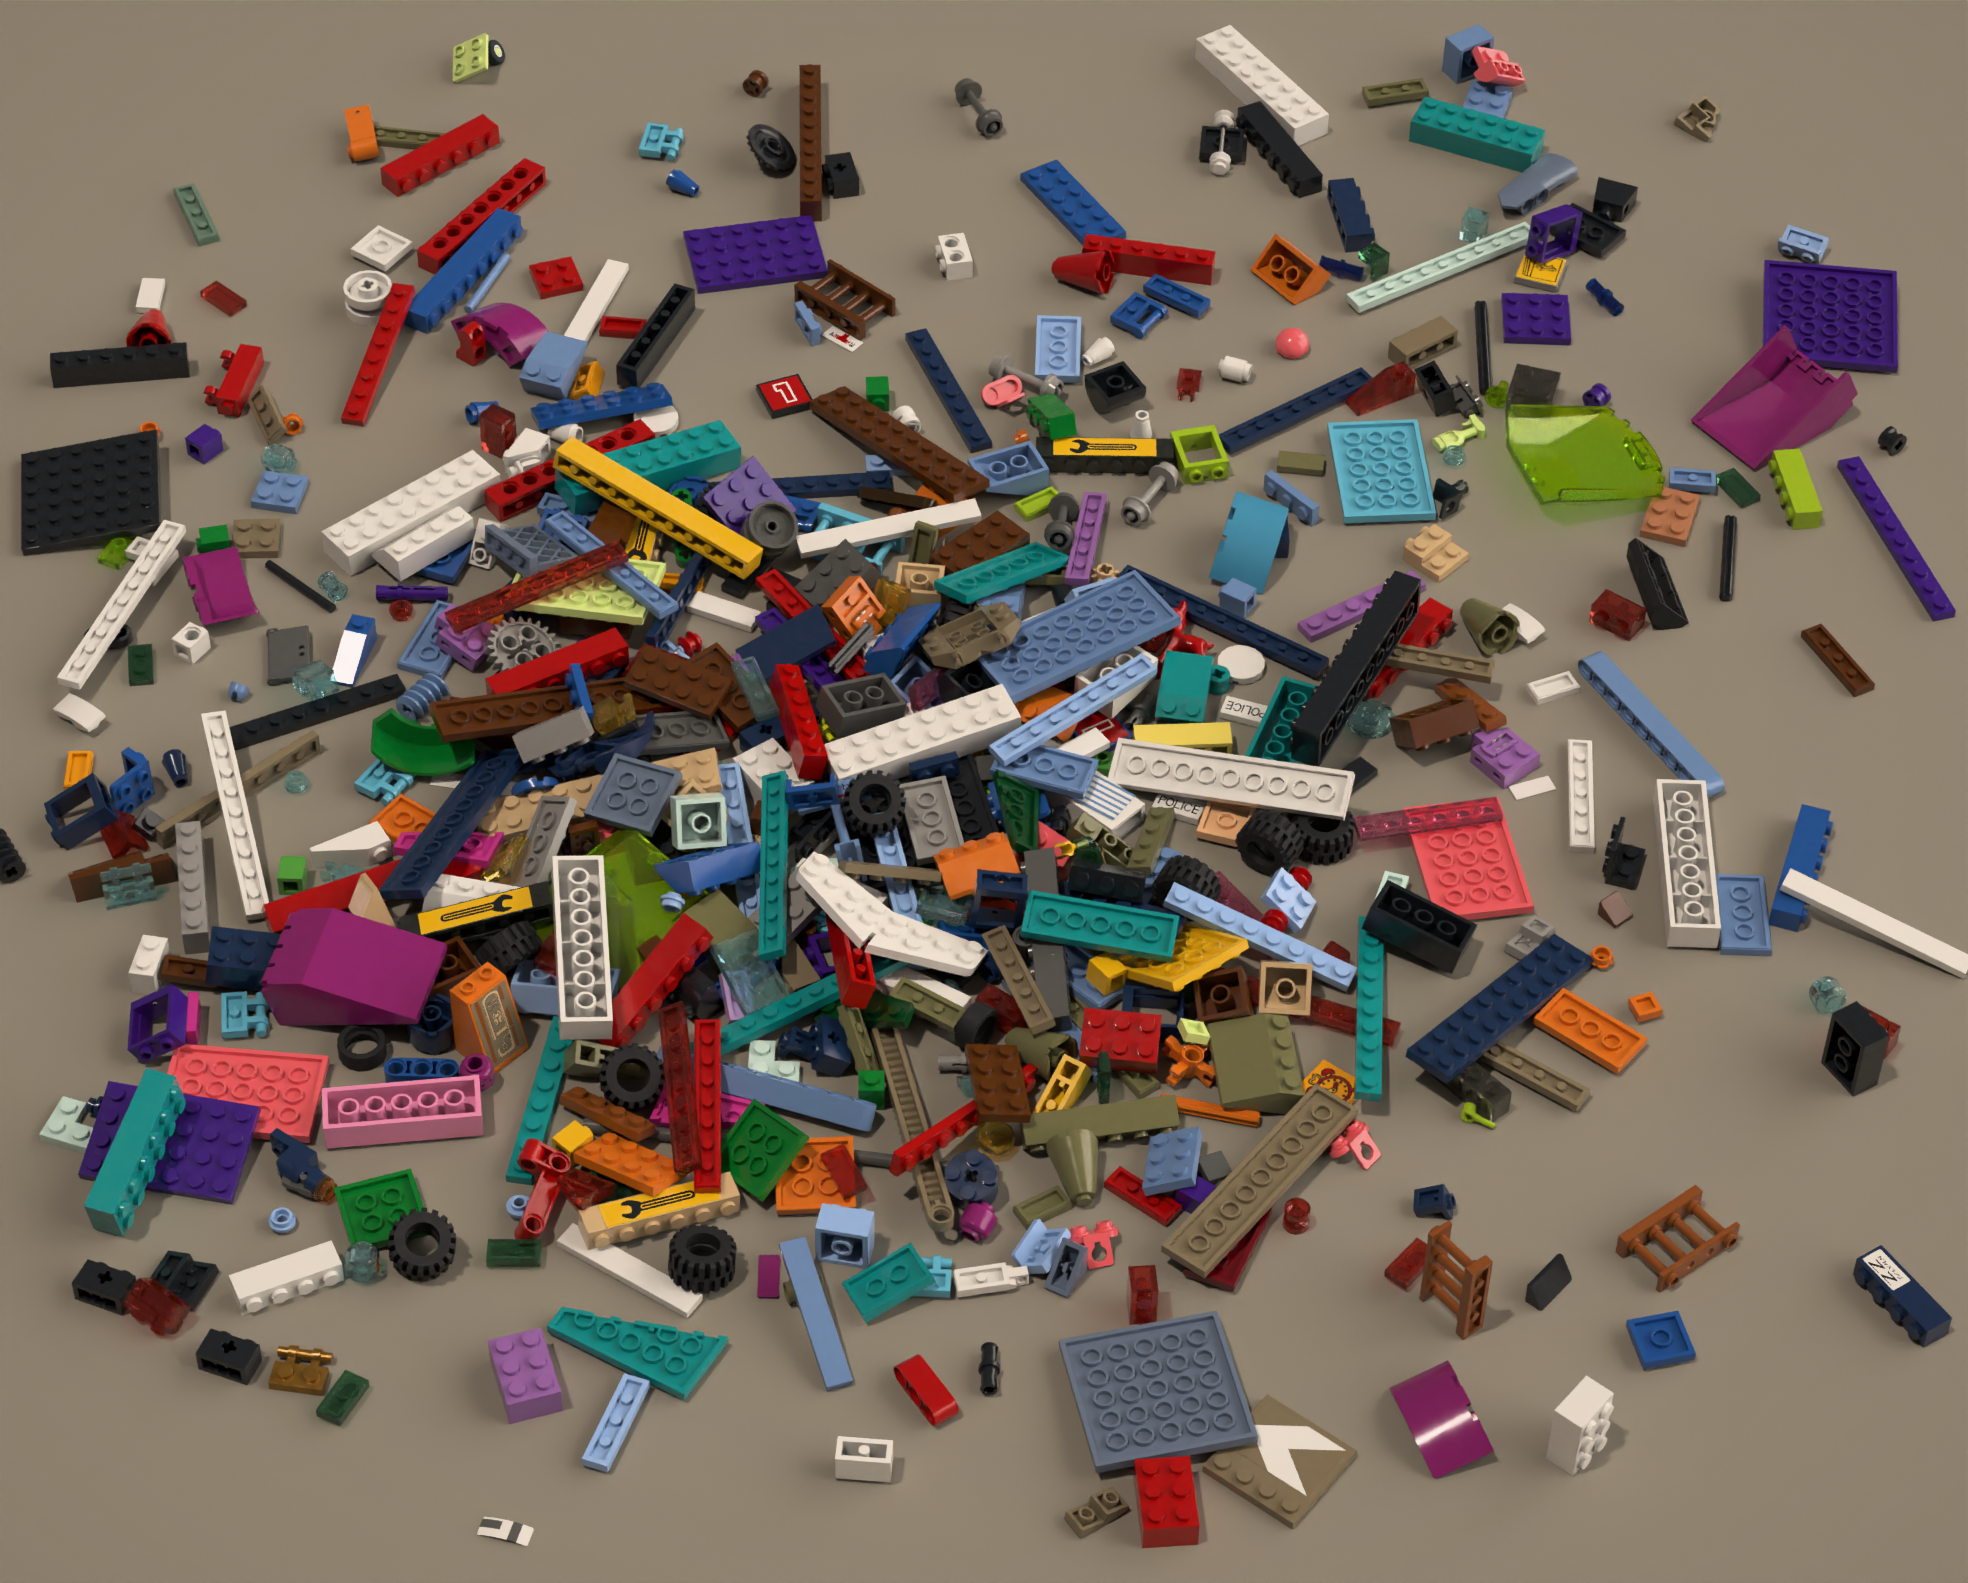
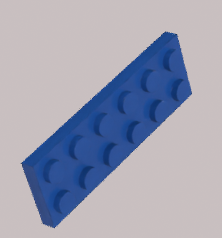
[1020,159,1126,245]
[530,383,673,430]

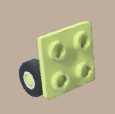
[453,33,505,83]

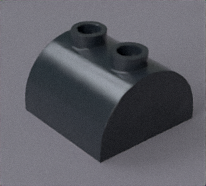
[1084,361,1146,413]
[938,660,996,703]
[666,966,725,1019]

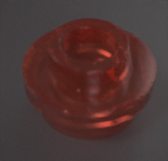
[389,600,413,621]

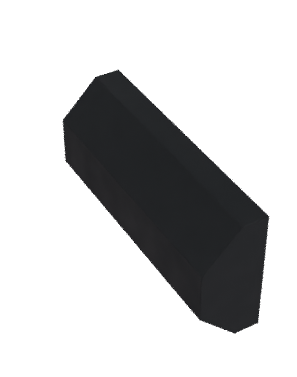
[1626,538,1689,630]

